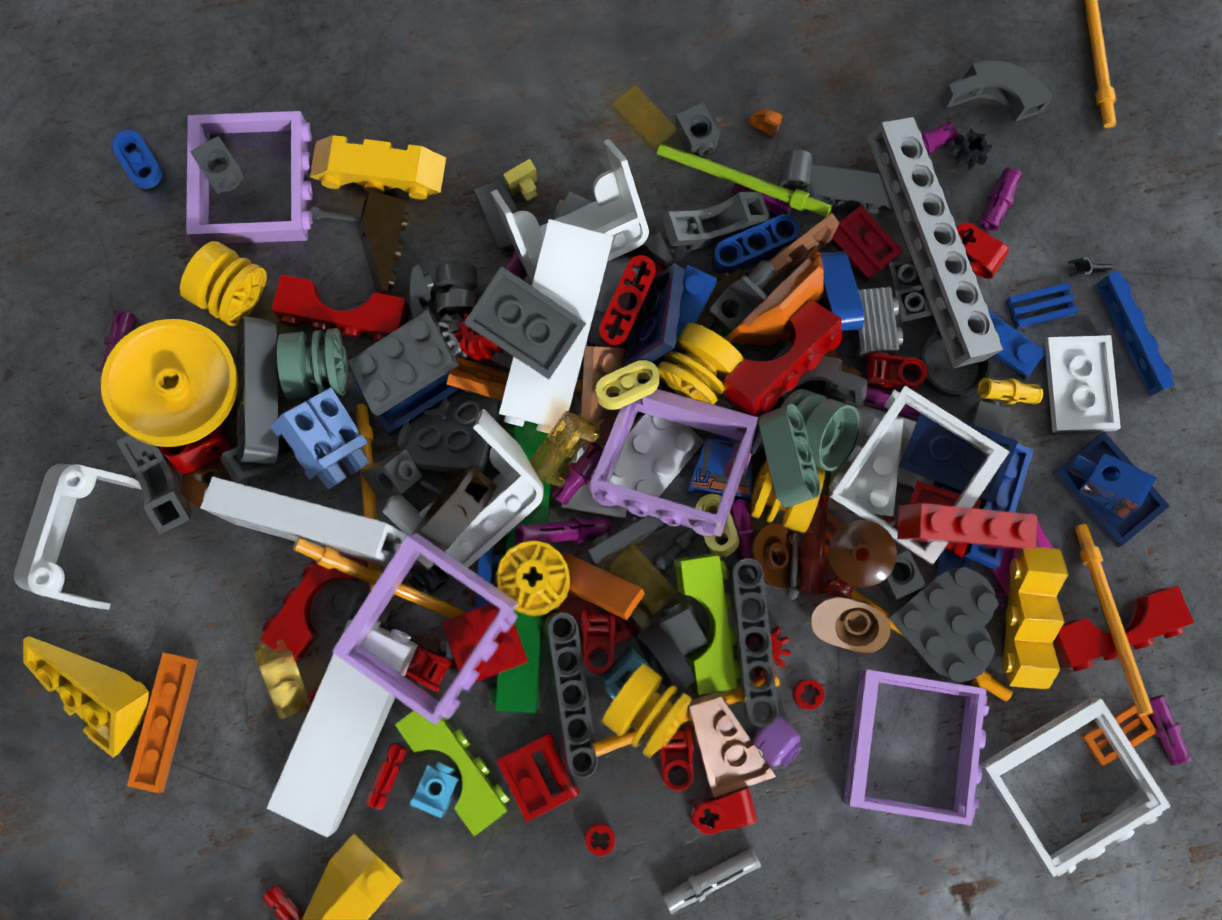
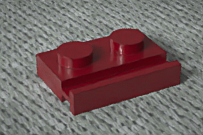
[830,205,903,282]

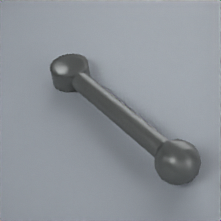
[309,206,361,222]
[786,532,803,599]

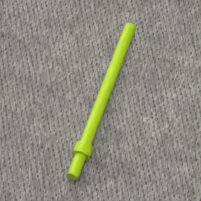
[657,143,832,217]

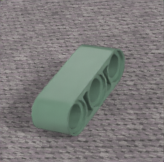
[759,404,821,508]

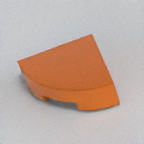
[748,109,783,137]

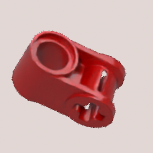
[956,223,1009,279]
[865,352,927,392]
[161,423,231,474]
[582,610,615,675]
[405,640,455,693]
[658,725,693,791]
[690,787,758,835]

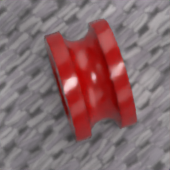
[793,680,825,710]
[585,823,615,856]

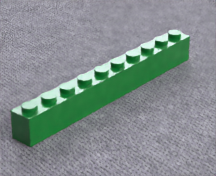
[490,421,555,713]

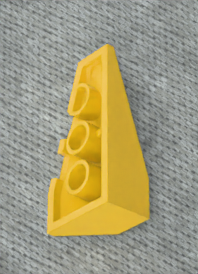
[23,636,149,758]
[302,834,403,920]

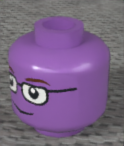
[751,716,802,767]

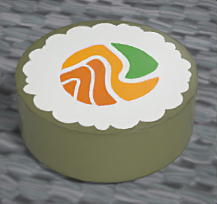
[628,605,654,633]

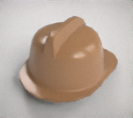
[811,597,891,654]

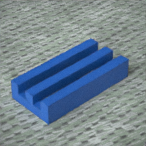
[1006,282,1079,329]

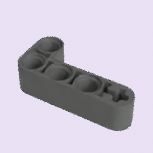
[778,149,895,214]

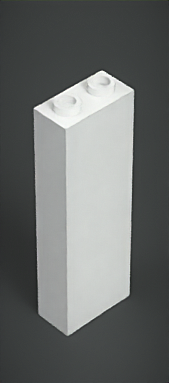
[499,219,613,435]
[201,477,407,567]
[267,618,418,837]

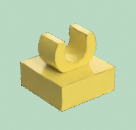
[503,159,538,201]

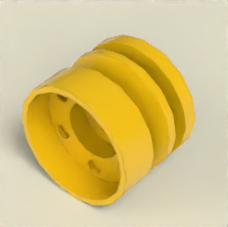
[180,241,267,326]
[657,323,744,405]
[750,460,826,533]
[497,541,571,617]
[602,664,692,758]

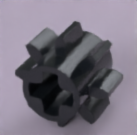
[950,129,992,171]
[408,561,449,594]

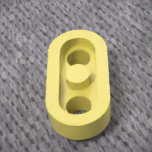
[596,360,660,410]
[695,494,739,556]

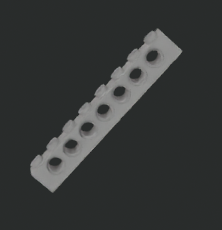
[867,117,1003,368]

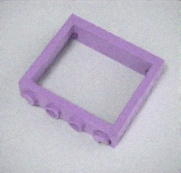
[186,111,313,245]
[590,389,758,537]
[332,533,519,725]
[843,670,989,826]

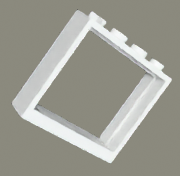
[829,386,1009,564]
[980,697,1171,877]

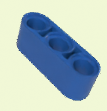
[712,214,800,275]
[818,251,864,331]

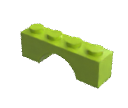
[674,553,740,695]
[395,701,510,836]

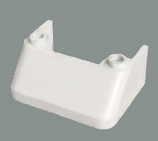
[491,139,649,283]
[382,409,544,573]
[14,464,142,610]

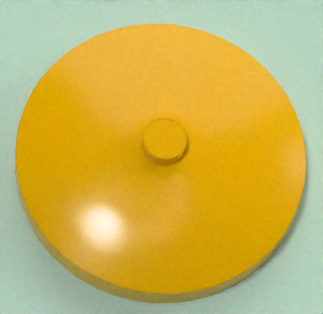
[101,319,238,447]

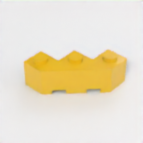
[310,135,446,200]
[1002,547,1068,690]

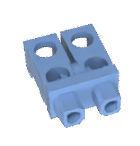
[270,388,369,490]

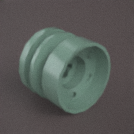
[277,328,348,401]
[780,389,860,471]

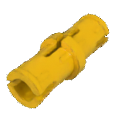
[978,377,1043,405]

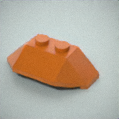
[725,250,824,346]

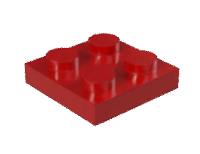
[441,603,529,683]

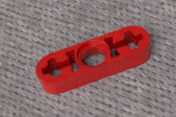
[599,255,656,347]

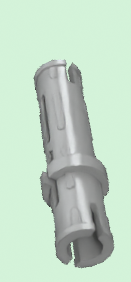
[662,847,762,914]

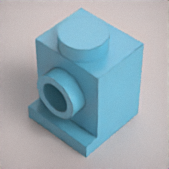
[602,645,653,699]
[410,761,461,818]

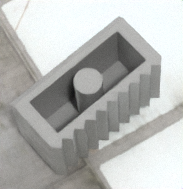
[852,287,903,359]

